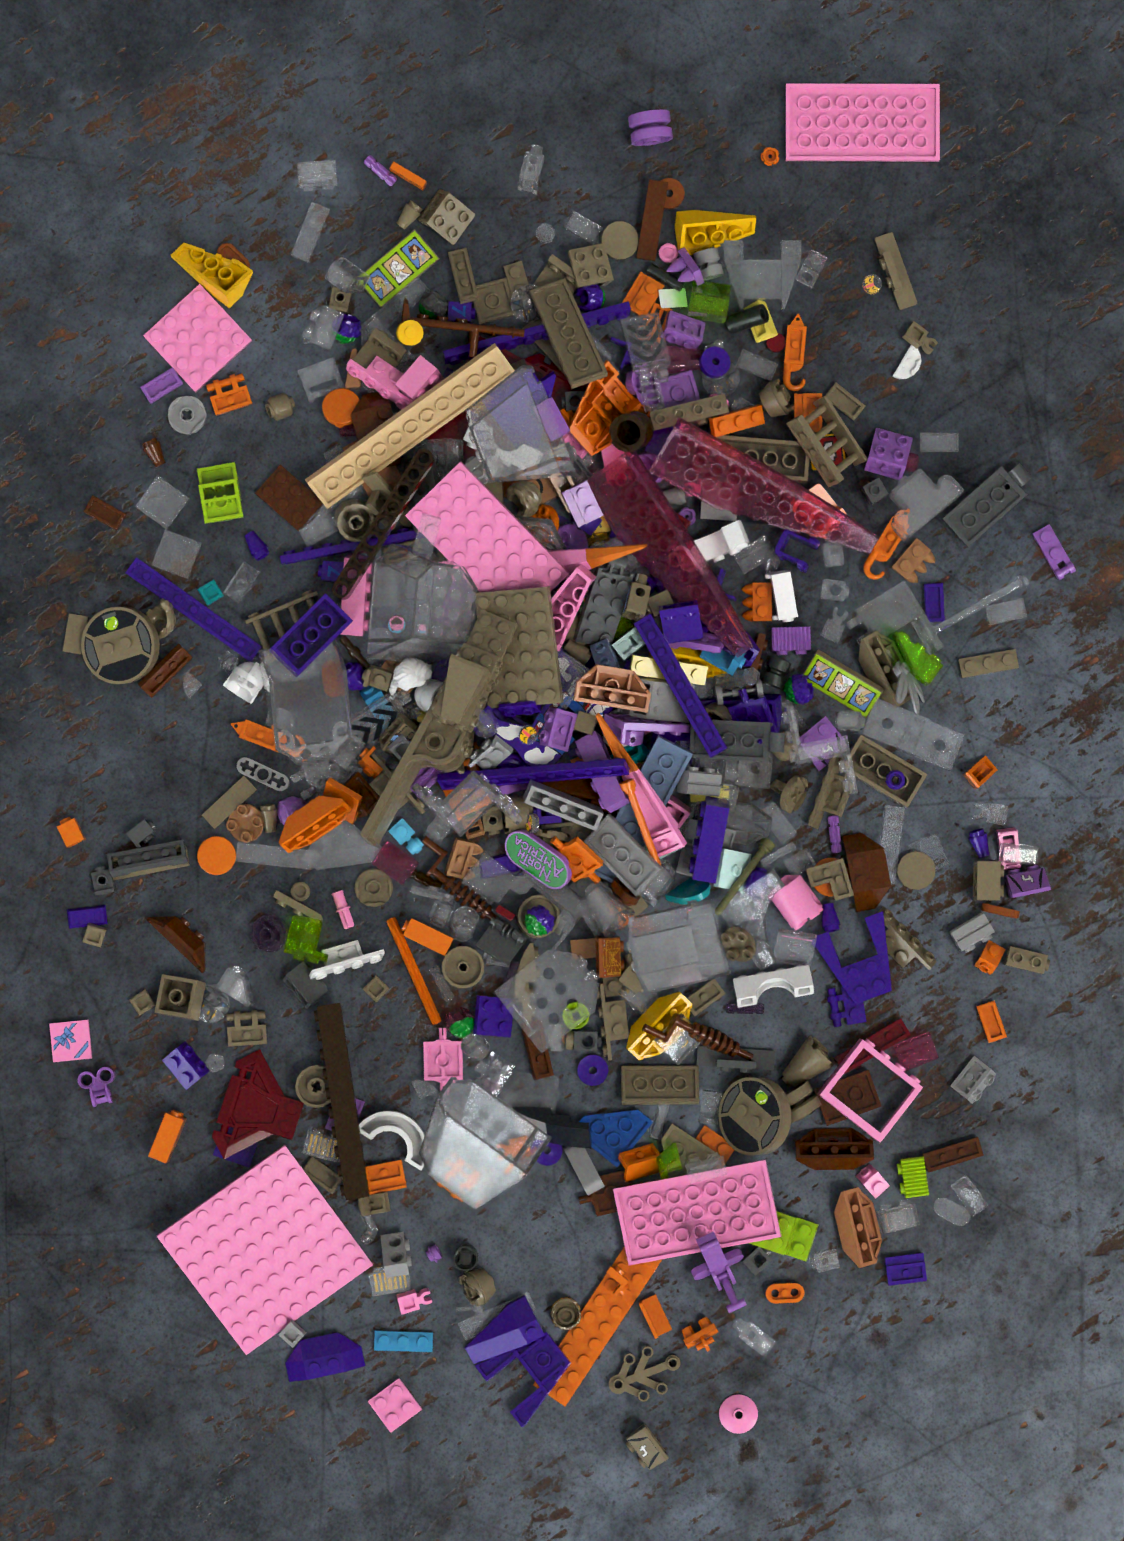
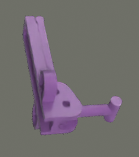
[691,1232,747,1313]

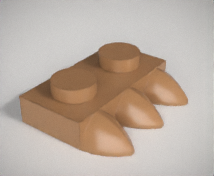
[891,538,935,583]
[444,837,483,879]

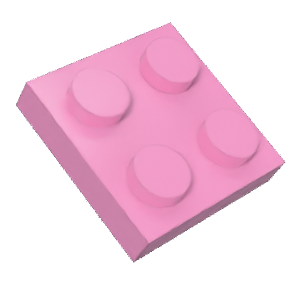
[368,1378,422,1433]

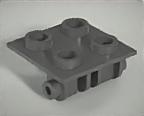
[475,916,529,966]

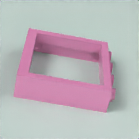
[817,1038,923,1143]

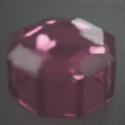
[905,453,919,473]

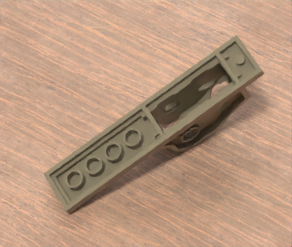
[360,677,474,847]

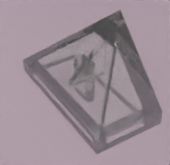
[223,562,260,604]
[950,1174,989,1217]

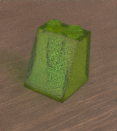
[687,281,731,324]

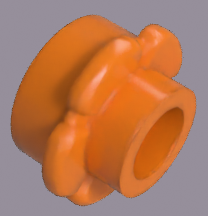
[761,147,779,166]

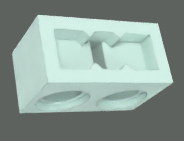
[612,627,646,662]

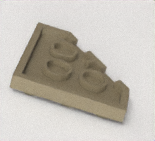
[661,1124,721,1178]

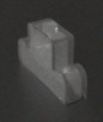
[889,468,965,542]

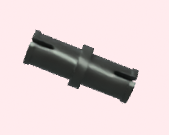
[646,263,685,292]

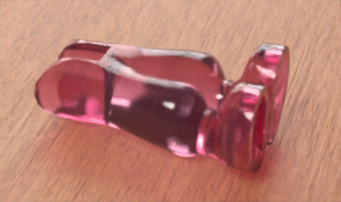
[650,341,704,376]

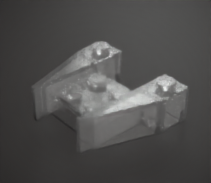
[723,240,801,311]

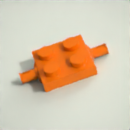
[550,836,603,884]

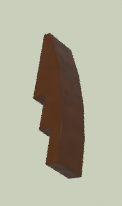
[636,179,668,262]

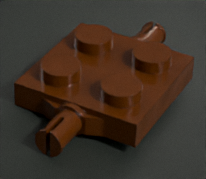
[578,1170,643,1216]

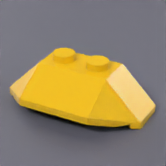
[626,992,693,1060]

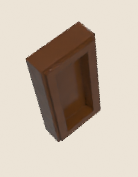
[83,495,127,531]

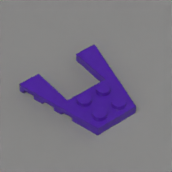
[810,911,892,1004]
[475,1332,571,1427]

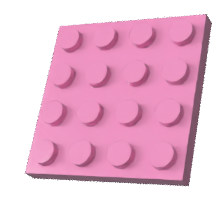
[143,284,252,393]

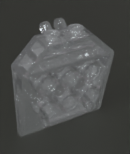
[494,950,599,1053]

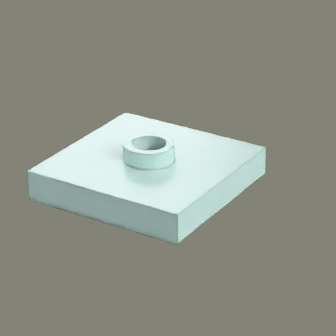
[714,848,752,892]

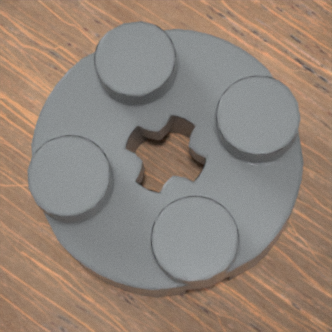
[168,396,207,435]

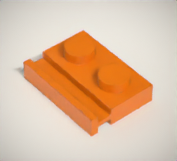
[622,272,665,319]
[794,393,822,433]
[365,1159,407,1195]

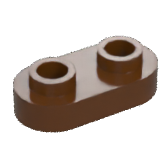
[610,877,640,906]

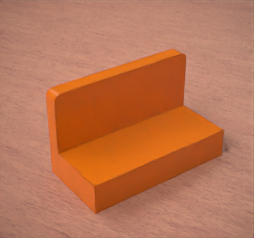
[618,1143,662,1182]
[638,1294,672,1339]

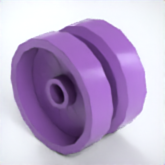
[628,109,673,146]

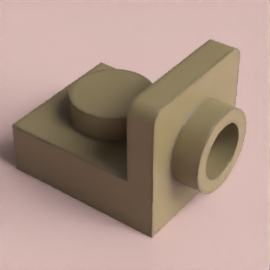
[362,665,394,692]

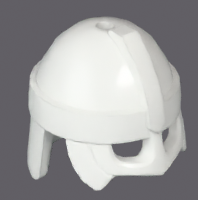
[223,662,264,704]
[414,679,443,713]

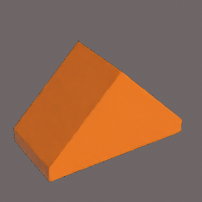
[963,755,998,789]

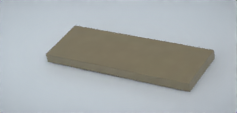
[529,278,608,389]

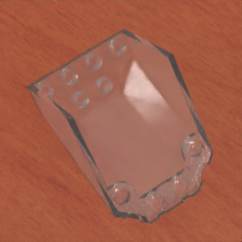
[259,640,353,764]

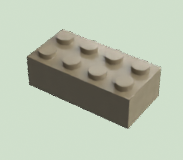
[840,735,928,808]

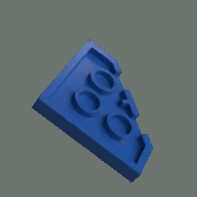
[579,1110,653,1167]

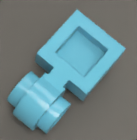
[388,818,424,855]

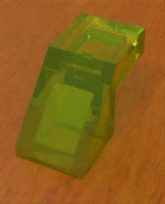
[656,1142,683,1179]

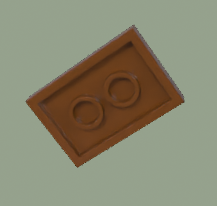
[255,465,323,532]
[813,1070,881,1126]

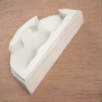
[892,345,921,379]

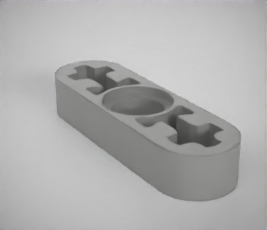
[237,757,290,791]

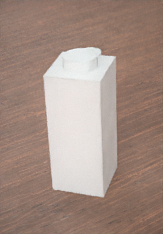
[765,569,798,622]

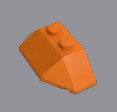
[279,796,352,853]

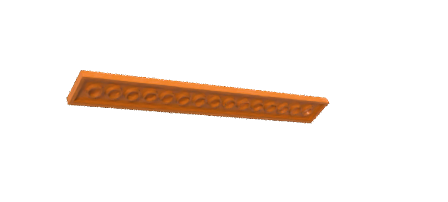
[533,1125,734,1406]

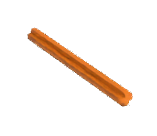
[386,917,441,1025]

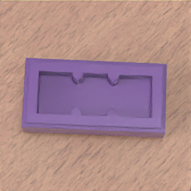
[140,367,183,404]

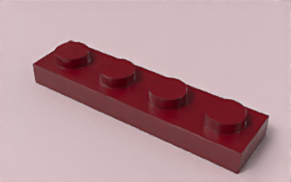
[834,1018,911,1074]

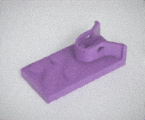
[602,713,690,746]

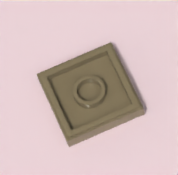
[473,277,517,325]

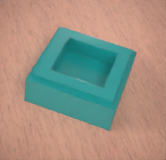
[197,579,224,606]

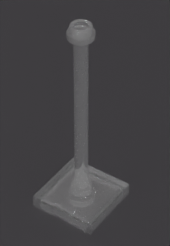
[911,575,1029,655]

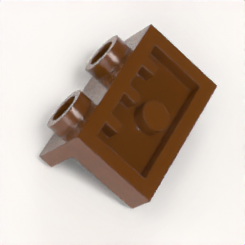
[343,772,380,818]

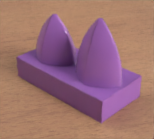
[667,247,704,286]

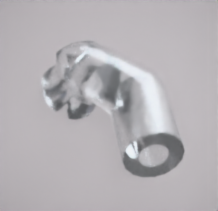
[764,556,780,581]

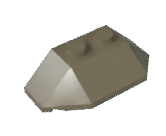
[858,630,911,708]

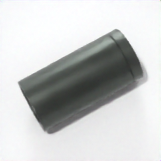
[726,304,769,334]

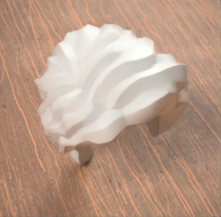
[388,657,432,698]

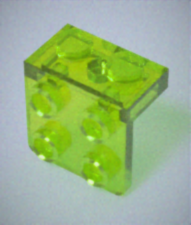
[284,915,328,964]

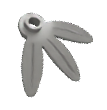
[893,661,925,714]

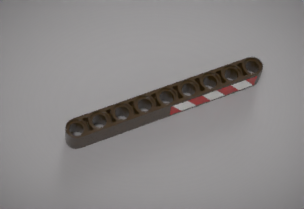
[332,449,434,600]

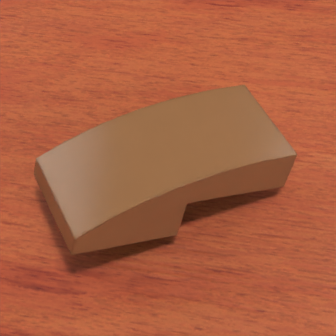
[570,936,612,959]

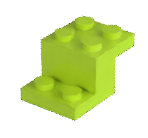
[197,462,244,524]
[749,1211,819,1262]

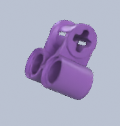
[78,1066,116,1107]

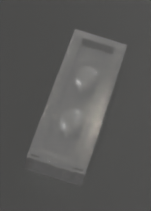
[291,202,330,263]

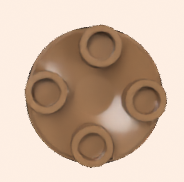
[226,804,264,843]

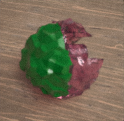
[445,1006,474,1038]

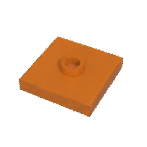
[323,778,362,825]

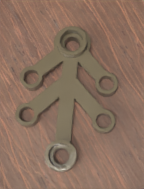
[609,1346,680,1402]

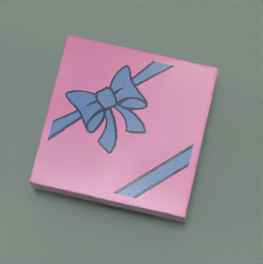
[49,1020,92,1062]

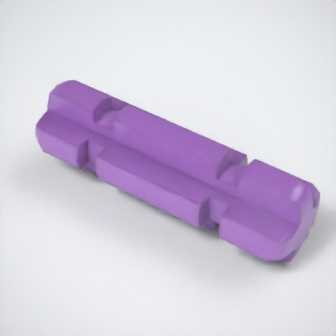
[364,155,397,186]
[828,815,842,853]

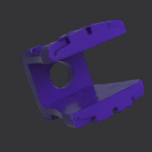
[775,528,820,573]

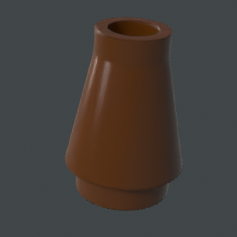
[142,437,166,467]

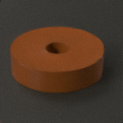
[661,178,685,210]

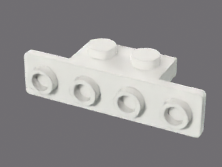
[309,940,385,980]

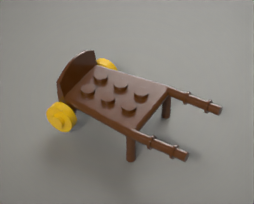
[396,296,525,357]

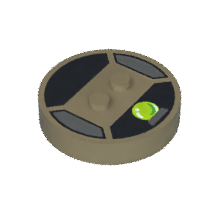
[81,606,160,684]
[718,1077,791,1156]

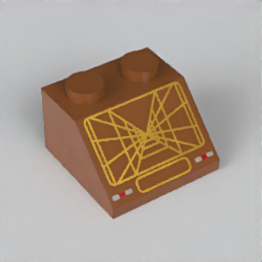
[595,936,624,978]

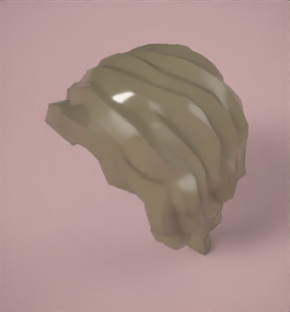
[507,481,542,524]

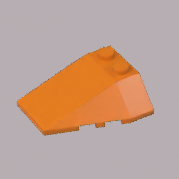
[569,360,651,456]

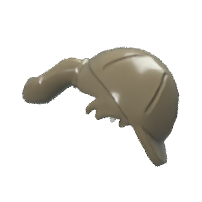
[146,598,176,639]

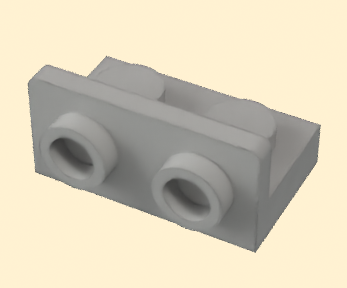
[468,735,513,770]
[950,1056,996,1104]

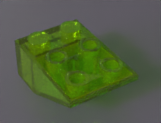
[892,631,943,686]

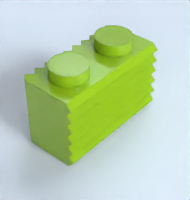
[896,1156,929,1198]

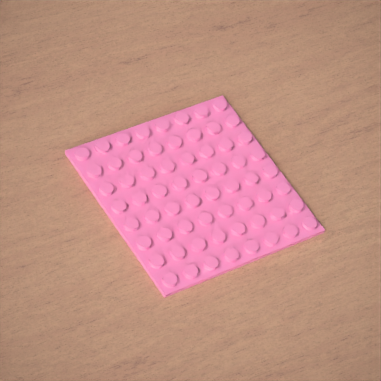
[156,1145,373,1355]

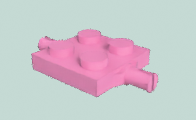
[423,1028,463,1094]

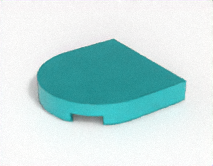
[665,877,711,904]

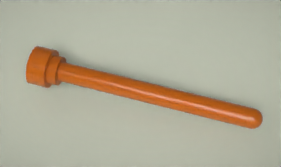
[619,778,661,866]

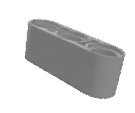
[563,1146,605,1196]

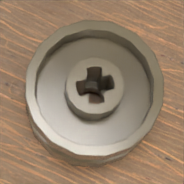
[516,895,560,939]
[442,946,485,988]
[295,1064,331,1108]
[785,1081,822,1123]

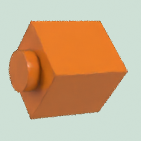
[57,817,86,848]

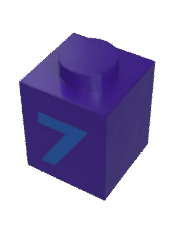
[448,301,476,323]
[318,561,344,583]

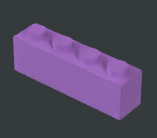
[575,731,630,813]

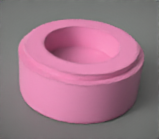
[659,243,678,263]

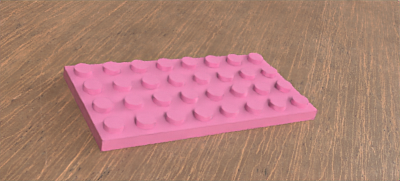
[786,84,940,162]
[405,461,570,592]
[613,1159,781,1265]

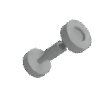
[714,679,764,705]

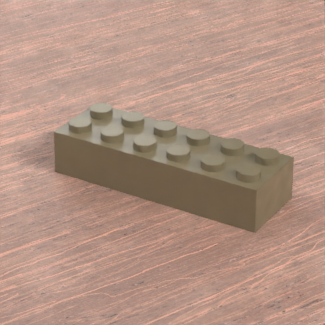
[691,433,809,483]

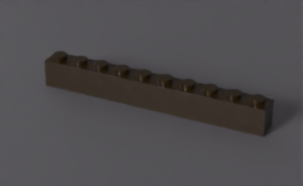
[314,1003,370,1200]

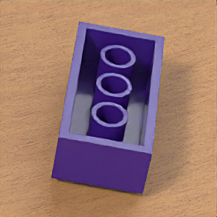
[269,593,353,678]
[689,796,730,884]

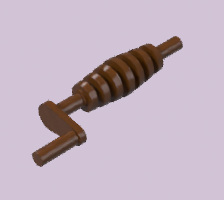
[422,836,498,921]
[642,1013,753,1061]

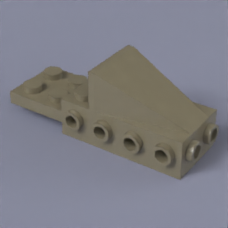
[432,610,518,733]

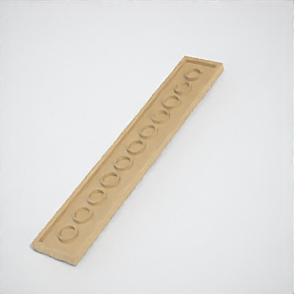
[305,343,516,509]

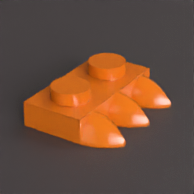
[741,582,772,622]

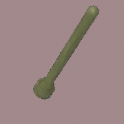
[715,837,775,915]

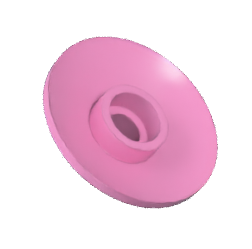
[719,1394,758,1434]

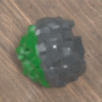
[419,291,448,320]

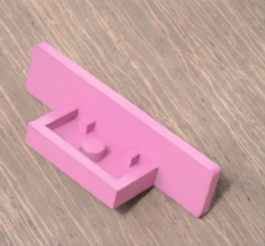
[346,356,413,410]

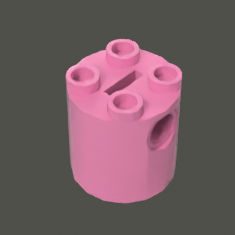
[769,875,824,931]

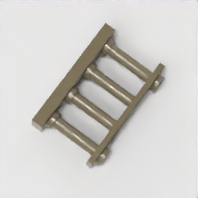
[786,395,868,488]
[245,590,319,665]

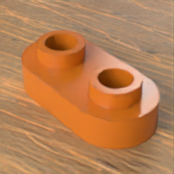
[765,1283,805,1304]

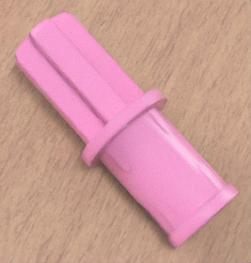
[331,890,354,929]

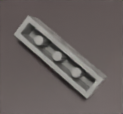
[523,779,604,831]

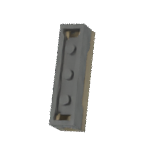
[107,840,190,880]

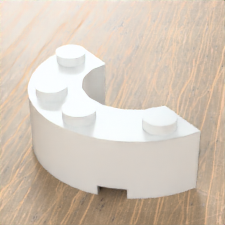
[673,520,749,572]
[359,1110,428,1171]

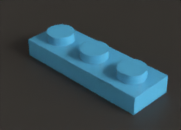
[374,1330,433,1352]

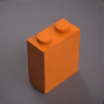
[402,918,454,956]
[148,1109,187,1163]

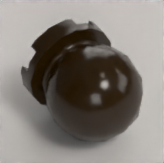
[609,411,654,452]

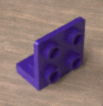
[659,600,703,644]

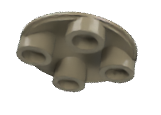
[720,926,756,962]

